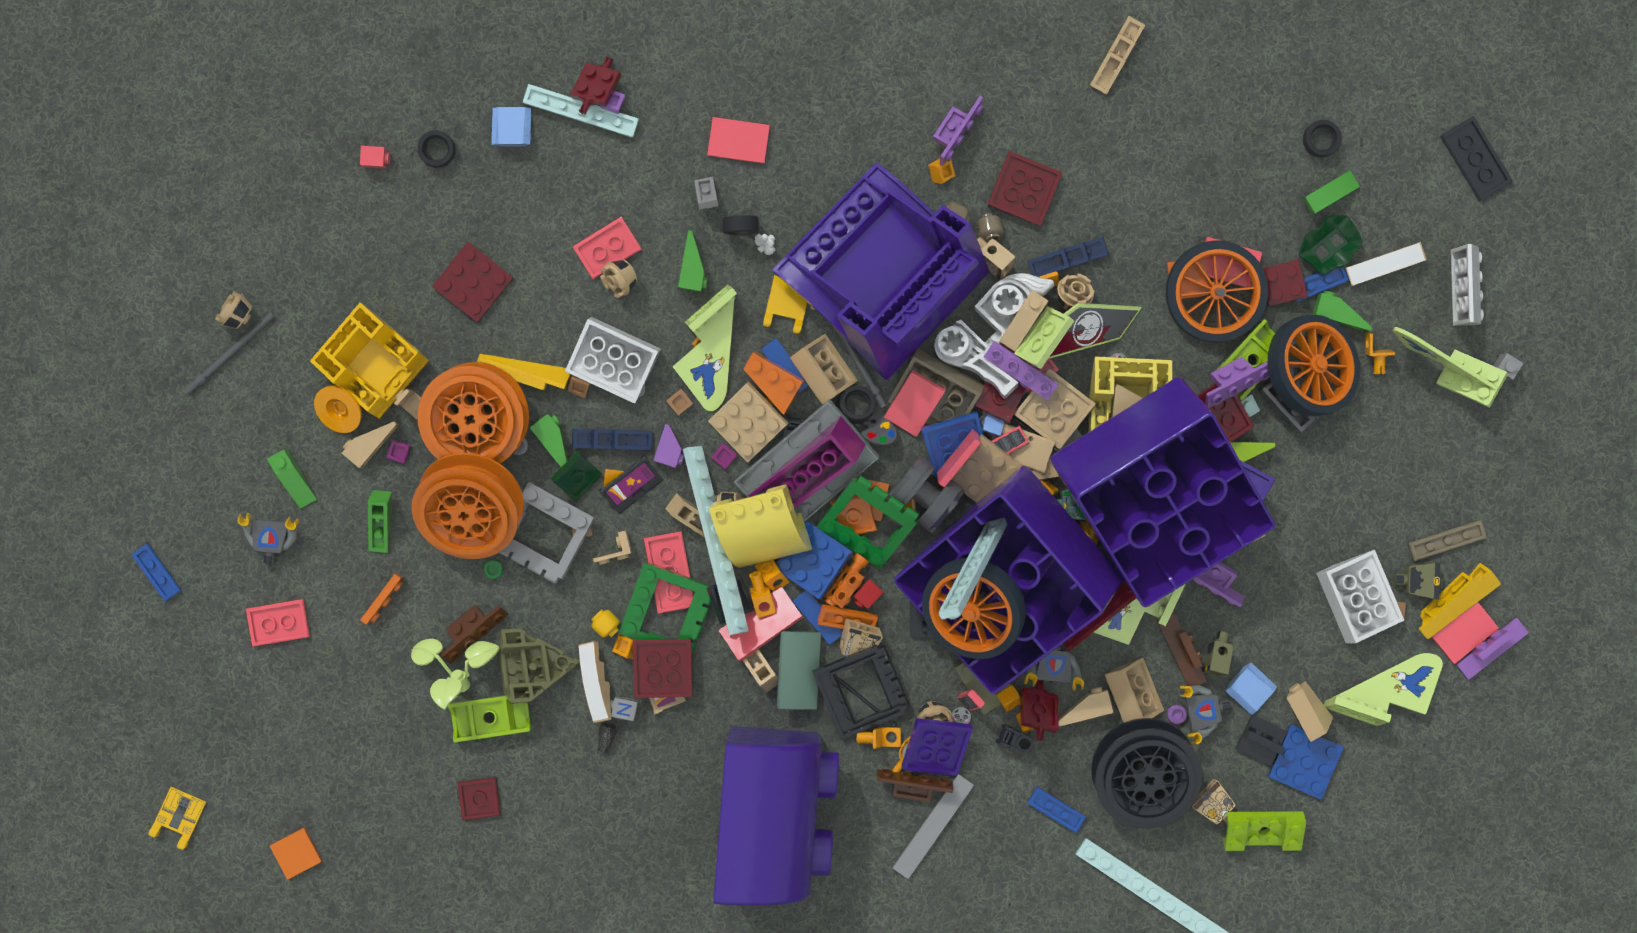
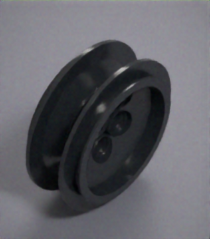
[1091,718,1202,829]

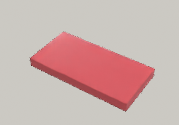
[644,531,694,614]
[719,586,803,662]

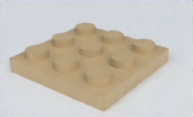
[1014,369,1095,449]
[708,382,788,463]
[951,434,1023,503]

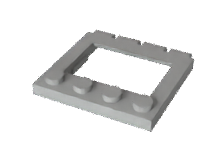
[499,482,596,584]

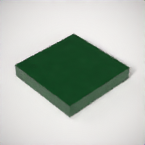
[550,451,602,501]

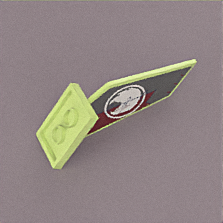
[1014,303,1142,369]

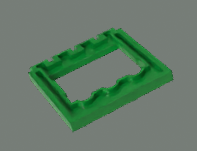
[817,475,919,569]
[618,562,712,654]

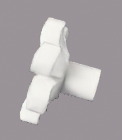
[755,234,775,255]

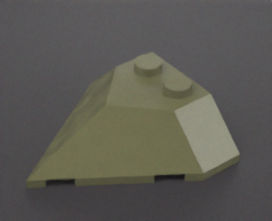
[499,629,580,704]

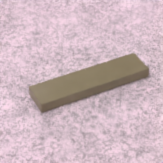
[1408,520,1487,561]

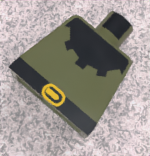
[1394,562,1440,599]
[1202,631,1233,677]

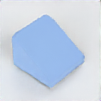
[981,413,1004,437]

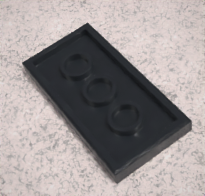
[1440,116,1513,201]

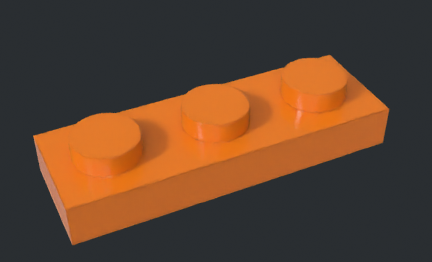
[360,573,404,625]
[817,604,878,629]

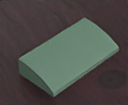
[777,631,821,709]

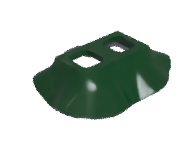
[1299,215,1363,275]

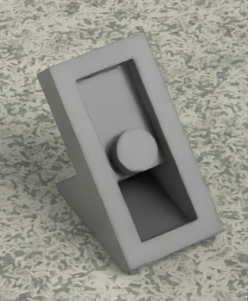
[694,177,718,210]

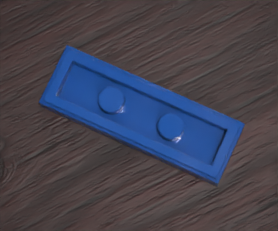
[1295,267,1350,302]
[761,338,809,393]
[132,543,182,601]
[792,590,843,645]
[1027,787,1086,833]

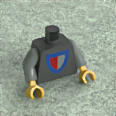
[238,513,299,564]
[1024,645,1084,691]
[1180,685,1231,745]

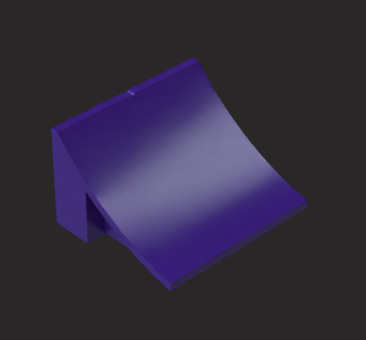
[772,162,989,380]

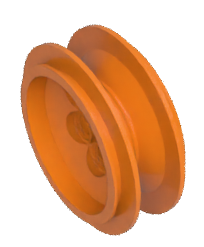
[417,362,529,464]
[412,453,524,559]

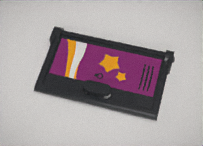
[599,455,663,514]

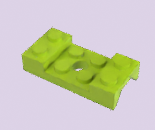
[1215,319,1275,401]
[448,695,532,743]
[1223,811,1306,851]

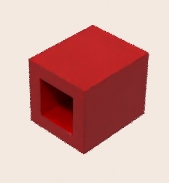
[853,578,883,609]

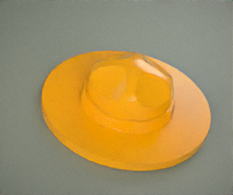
[314,386,362,433]

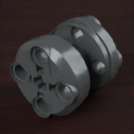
[886,455,965,534]

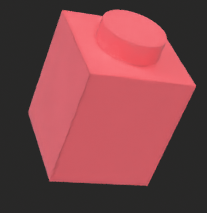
[360,146,390,169]

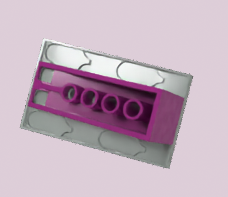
[734,399,880,522]

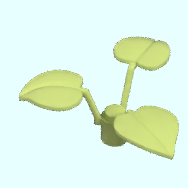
[411,639,500,710]

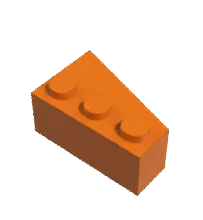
[744,352,805,415]

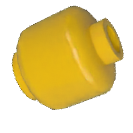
[591,609,620,638]

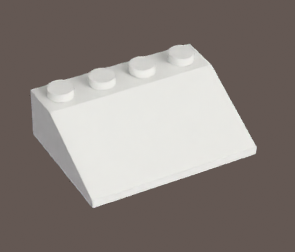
[1451,244,1484,326]
[565,317,661,403]
[1316,550,1404,643]

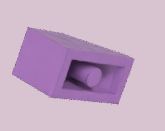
[653,424,684,468]

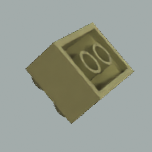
[953,661,1011,715]

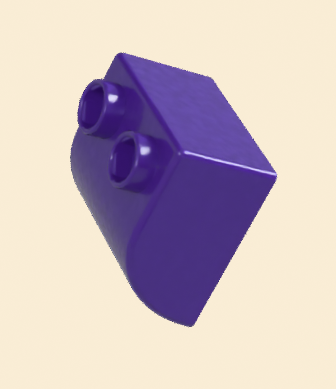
[1050,377,1275,607]
[894,466,1123,694]
[713,726,839,906]

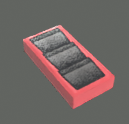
[991,426,1029,454]
[957,690,985,711]

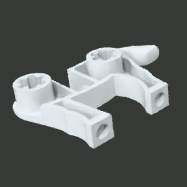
[934,273,1054,399]

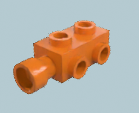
[824,553,869,608]

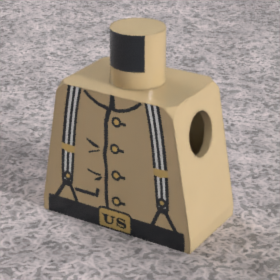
[840,618,883,657]

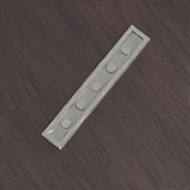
[892,774,974,879]

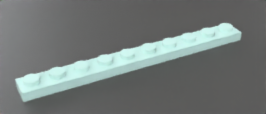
[683,446,749,636]
[939,518,1007,619]
[1075,838,1229,933]

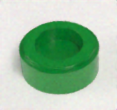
[483,560,503,579]

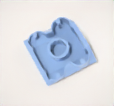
[491,107,532,146]
[1226,663,1277,715]

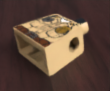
[977,237,1015,281]
[1191,779,1235,824]

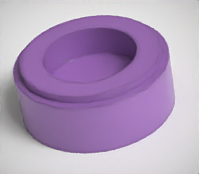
[1167,705,1187,724]

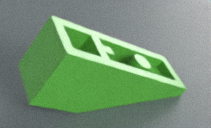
[678,230,708,293]
[1312,291,1372,332]
[530,414,568,467]
[267,449,317,509]
[368,490,392,553]

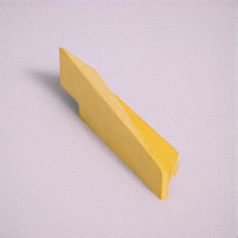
[477,354,571,391]
[1419,563,1501,639]

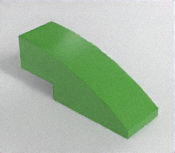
[1302,171,1360,215]

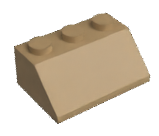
[790,334,858,405]
[1105,657,1164,722]

